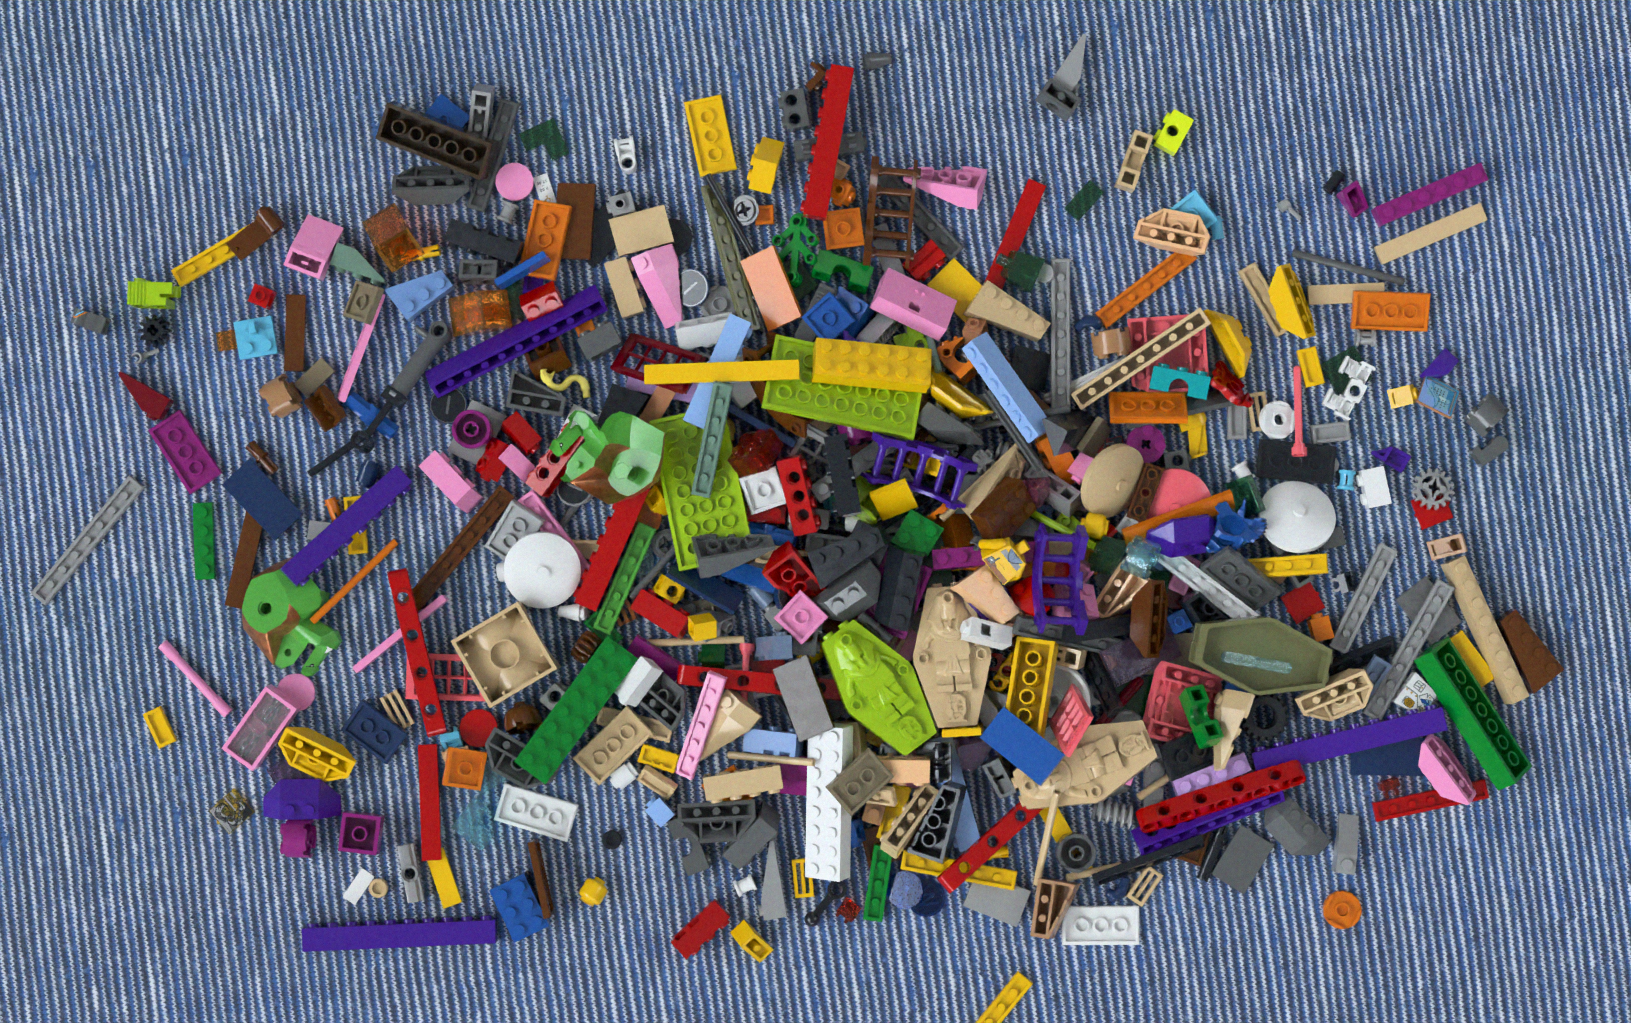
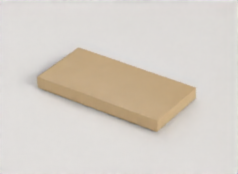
[573,705,654,785]

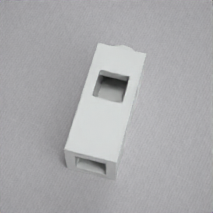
[960,617,1013,650]
[614,656,663,707]

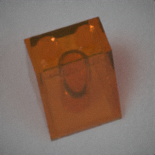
[362,203,425,273]
[448,290,513,337]

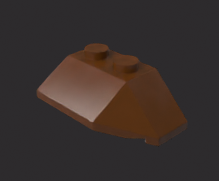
[1130,580,1168,658]

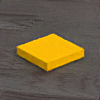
[869,478,918,521]

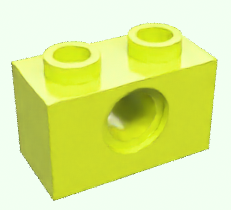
[1153,109,1194,156]

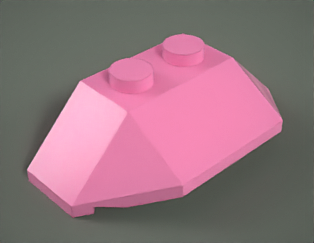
[1418,734,1477,805]

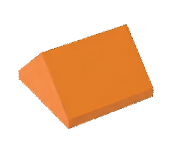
[932,512,974,548]

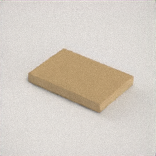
[609,205,674,257]

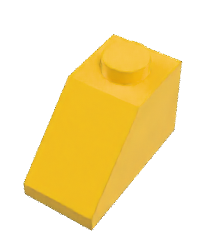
[730,920,774,963]

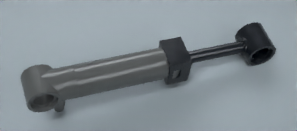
[350,321,452,454]

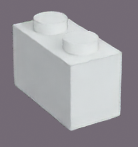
[1356,466,1392,509]

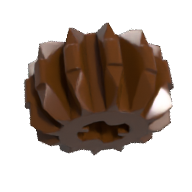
[571,631,601,664]

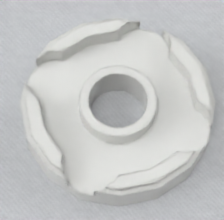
[1259,401,1295,439]

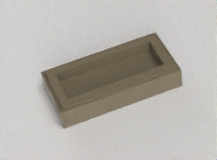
[294,357,336,398]

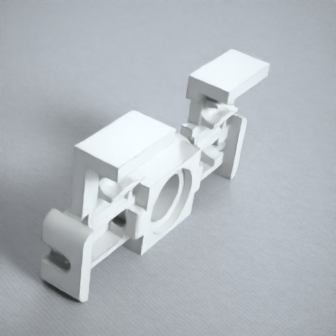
[1321,356,1376,421]

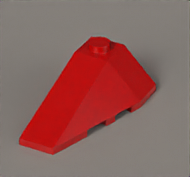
[762,540,827,599]

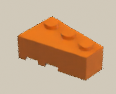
[1034,433,1075,485]

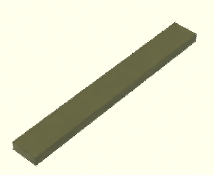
[700,182,761,331]

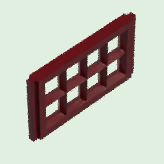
[610,333,706,394]

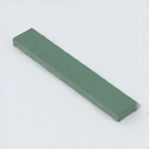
[691,380,734,498]

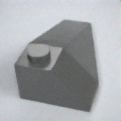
[691,533,775,578]

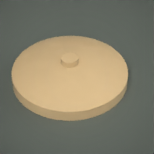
[1081,443,1144,518]

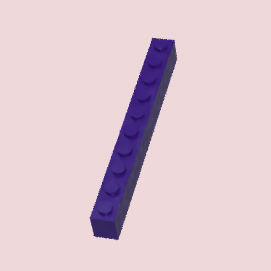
[425,284,608,398]
[1251,704,1448,771]
[302,915,498,952]

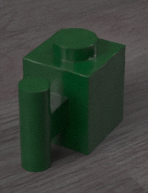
[698,644,725,669]

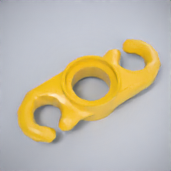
[989,652,1014,692]

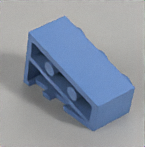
[385,270,456,322]
[743,724,804,757]

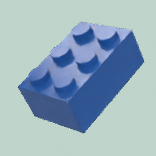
[489,871,551,943]

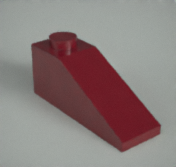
[118,371,174,422]

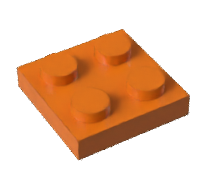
[823,207,864,250]
[442,746,487,791]

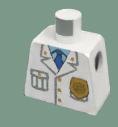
[1392,672,1438,711]

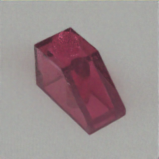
[1023,477,1051,508]

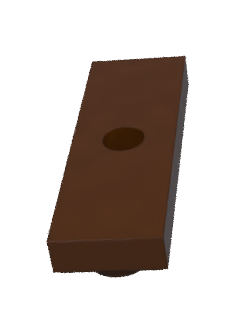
[1126,462,1164,522]

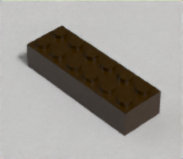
[375,101,499,180]

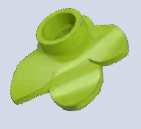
[893,326,929,349]

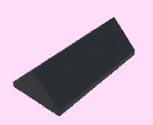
[1042,409,1096,456]

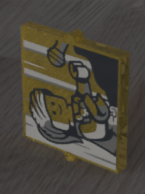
[208,788,255,834]

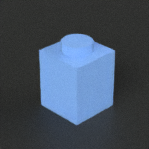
[645,797,676,827]

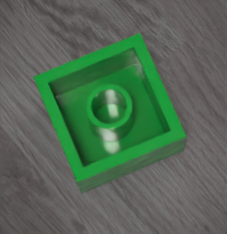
[891,509,944,563]

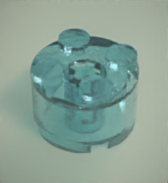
[1120,535,1161,580]

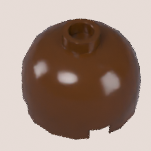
[504,701,543,735]

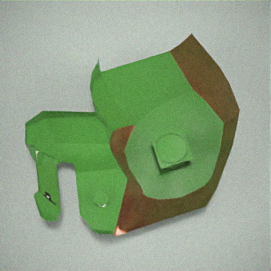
[549,410,665,505]
[242,556,342,677]

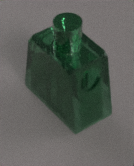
[996,251,1045,293]

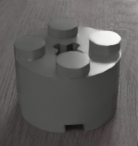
[1464,393,1510,438]
[1055,832,1096,873]

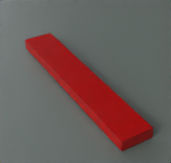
[984,179,1046,290]
[418,744,442,861]
[1371,779,1489,822]

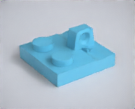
[1170,189,1219,228]
[233,316,279,361]

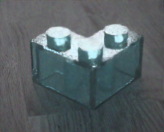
[451,795,496,851]

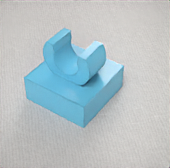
[440,726,463,750]

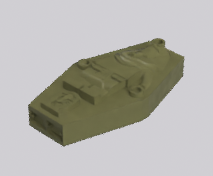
[1188,616,1333,695]

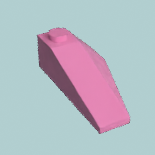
[903,166,987,210]
[631,244,683,329]

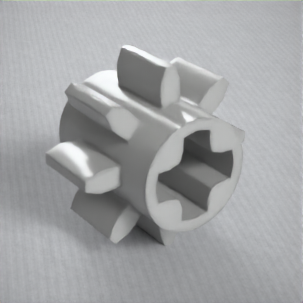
[972,449,996,473]

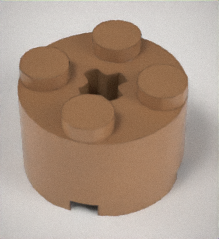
[1090,327,1132,359]
[259,374,303,418]

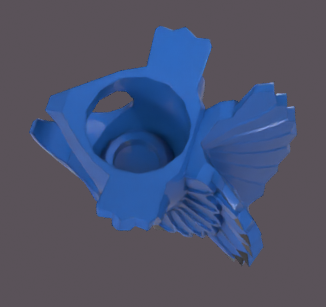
[1206,497,1268,553]

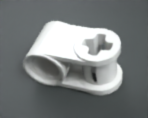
[614,136,637,174]

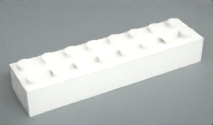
[805,723,853,882]

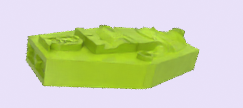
[821,620,937,756]

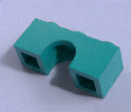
[1149,362,1211,400]

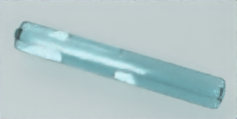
[1221,651,1292,674]

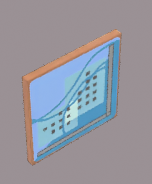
[1416,377,1460,419]

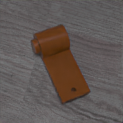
[226,206,285,261]

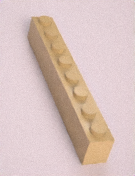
[1071,308,1211,410]
[1441,556,1529,704]

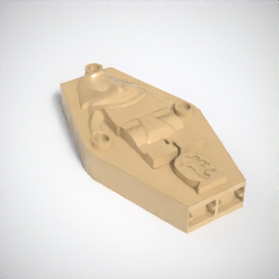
[913,582,991,728]
[1011,720,1158,810]

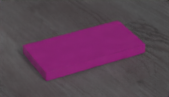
[148,410,223,494]

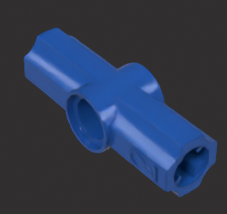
[344,392,400,440]
[748,521,798,547]

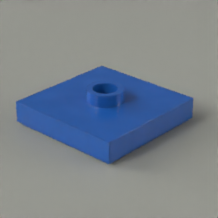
[426,94,470,128]
[802,291,856,339]

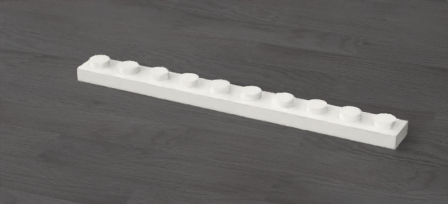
[1115,514,1260,619]

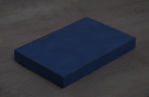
[341,699,409,764]

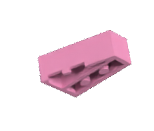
[419,450,484,514]

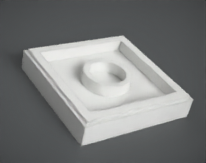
[739,466,786,515]

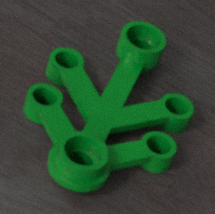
[772,213,820,287]

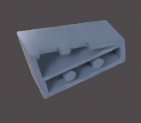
[752,631,793,661]

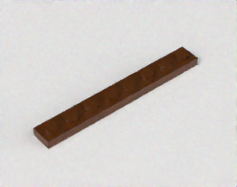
[403,485,515,613]

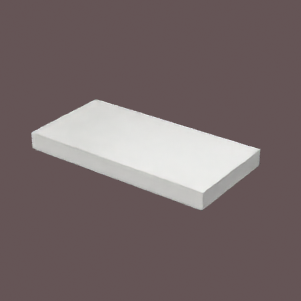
[494,782,579,842]
[1062,905,1139,945]

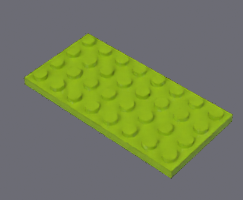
[761,334,922,441]
[649,413,751,572]

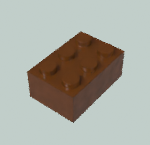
[970,476,1037,539]

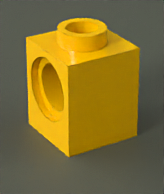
[652,574,686,604]

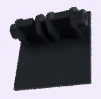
[916,741,952,783]

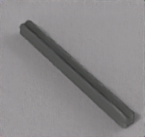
[983,389,1044,472]

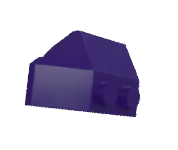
[1144,514,1217,558]
[263,778,341,820]

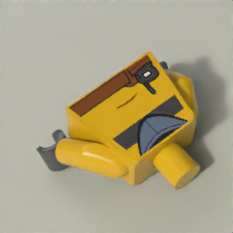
[970,536,1031,585]

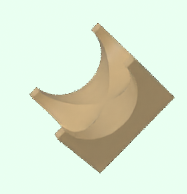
[451,601,561,708]

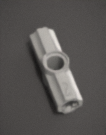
[397,843,425,903]

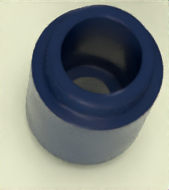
[356,459,379,489]

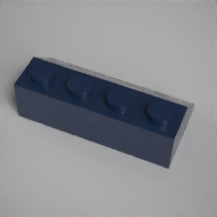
[666,559,745,615]

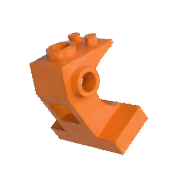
[937,336,978,386]

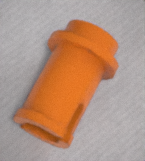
[324,497,342,522]

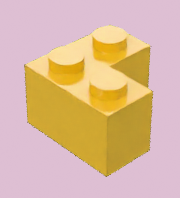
[747,136,785,194]

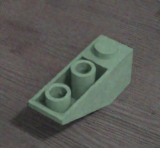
[330,242,388,286]

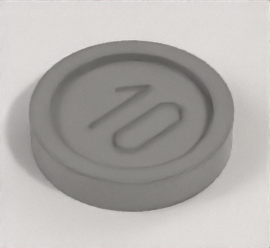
[1037,264,1055,283]

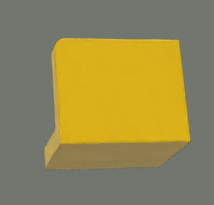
[645,485,667,515]
[688,613,717,642]

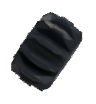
[138,315,172,348]

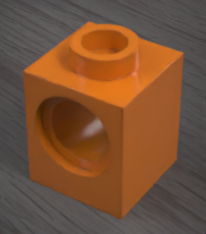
[1307,612,1334,642]

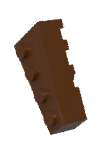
[1495,609,1564,694]

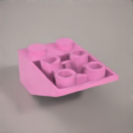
[283,214,344,281]

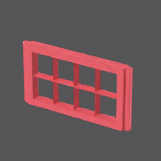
[405,653,485,701]
[1049,683,1094,757]

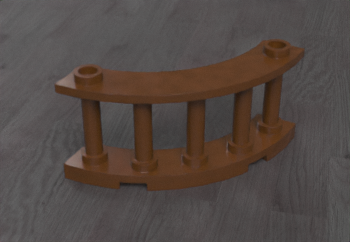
[863,156,921,269]
[742,331,829,439]

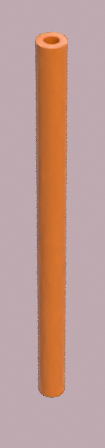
[310,539,398,624]

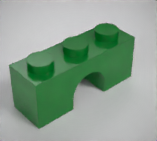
[811,249,874,295]
[1179,684,1224,749]

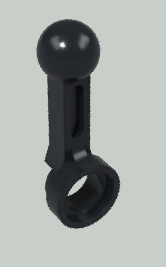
[804,881,847,927]

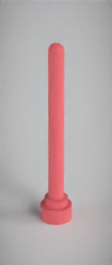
[1291,366,1307,457]
[739,643,755,736]

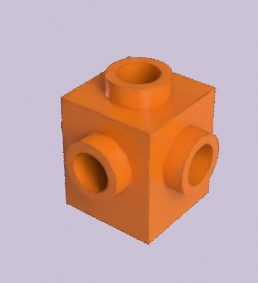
[830,178,856,207]

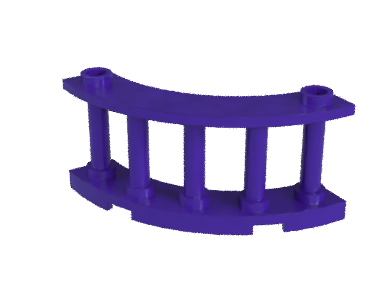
[861,432,978,510]
[1032,523,1089,635]

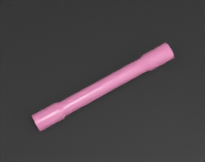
[158,640,232,718]

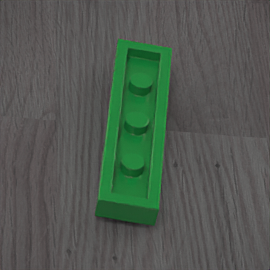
[193,502,216,580]
[863,843,892,922]

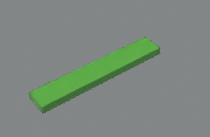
[593,522,657,635]

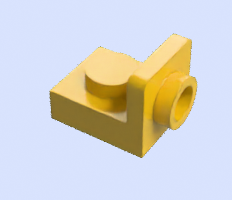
[1387,384,1419,409]

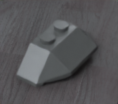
[391,166,470,205]
[811,559,881,622]
[639,672,687,732]
[485,727,562,789]
[1264,791,1331,855]
[677,799,756,844]

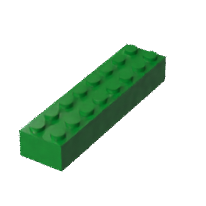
[514,636,638,784]
[1414,636,1532,791]

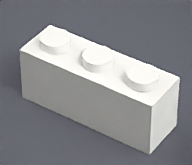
[675,312,732,351]

